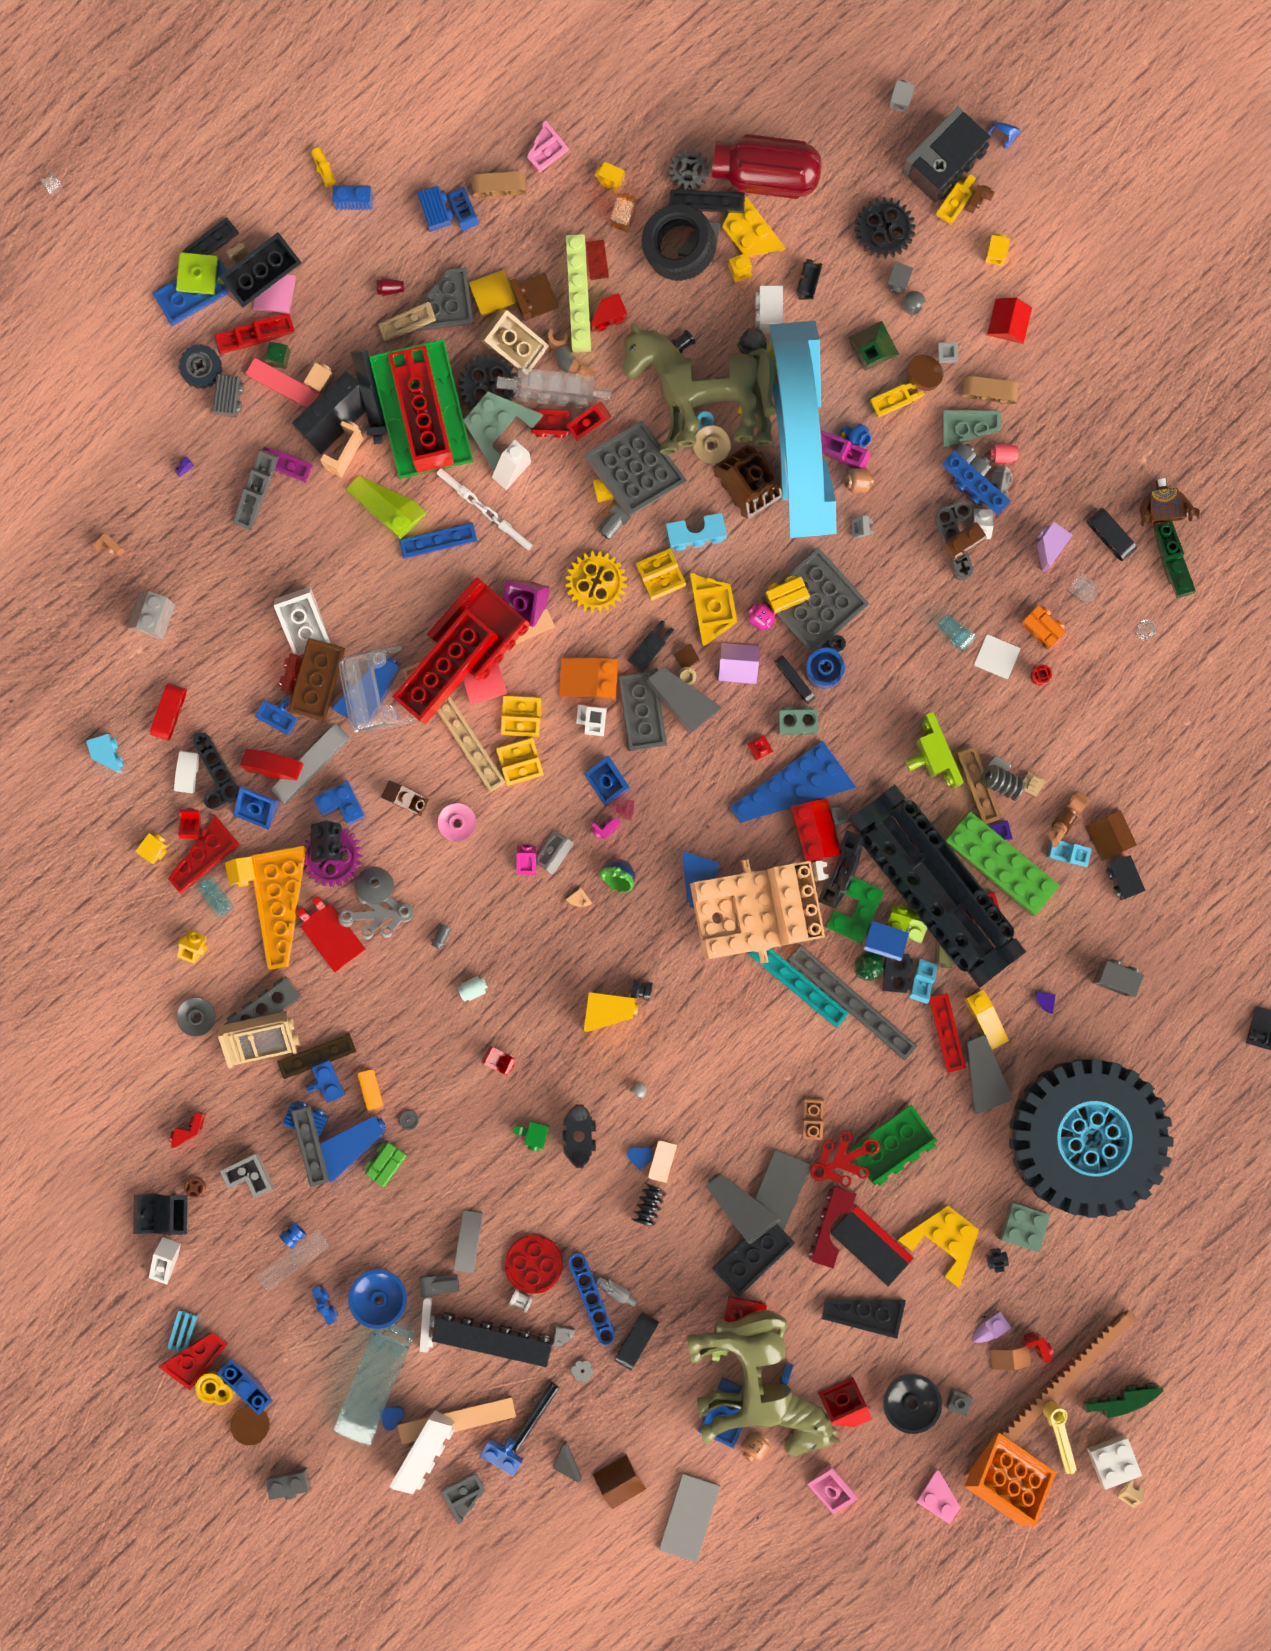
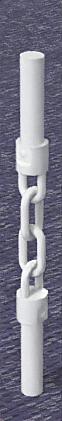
[437,468,533,550]

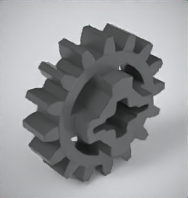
[669,149,709,191]

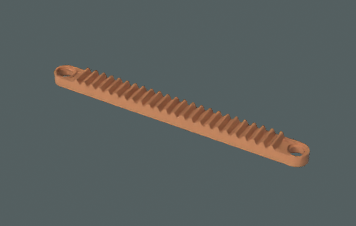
[963,1309,1136,1479]

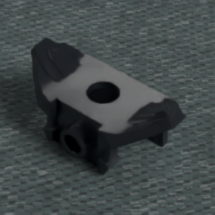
[563,1104,596,1168]

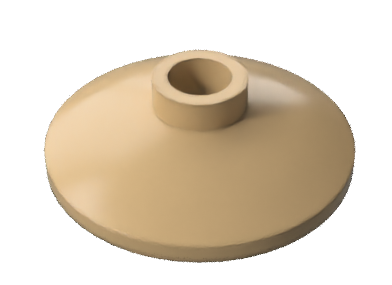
[693,426,731,464]

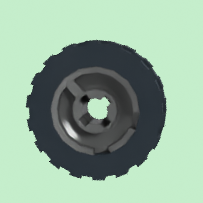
[179,344,223,389]

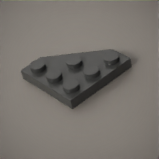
[417,267,474,331]

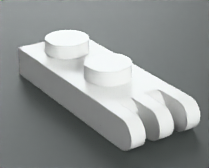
[420,1297,435,1352]

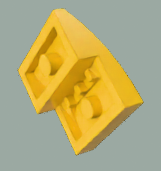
[469,270,517,317]
[635,549,686,600]
[501,695,542,737]
[496,737,544,786]

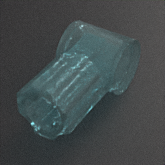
[937,614,976,652]

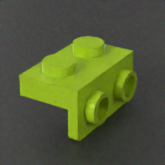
[887,904,927,943]

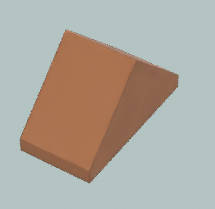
[990,1346,1031,1370]

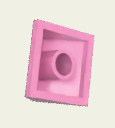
[807,1463,858,1514]

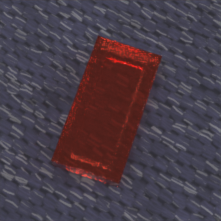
[585,240,609,280]

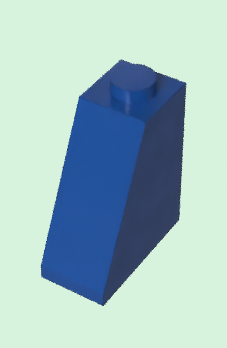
[682,851,720,909]

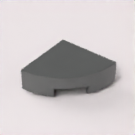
[830,806,852,826]

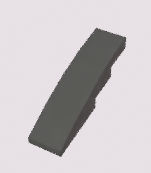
[233,449,279,530]

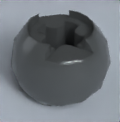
[902,290,926,315]

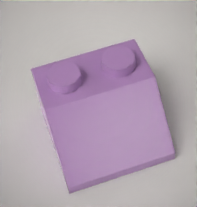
[1037,522,1072,573]

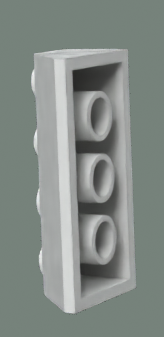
[389,1410,455,1494]

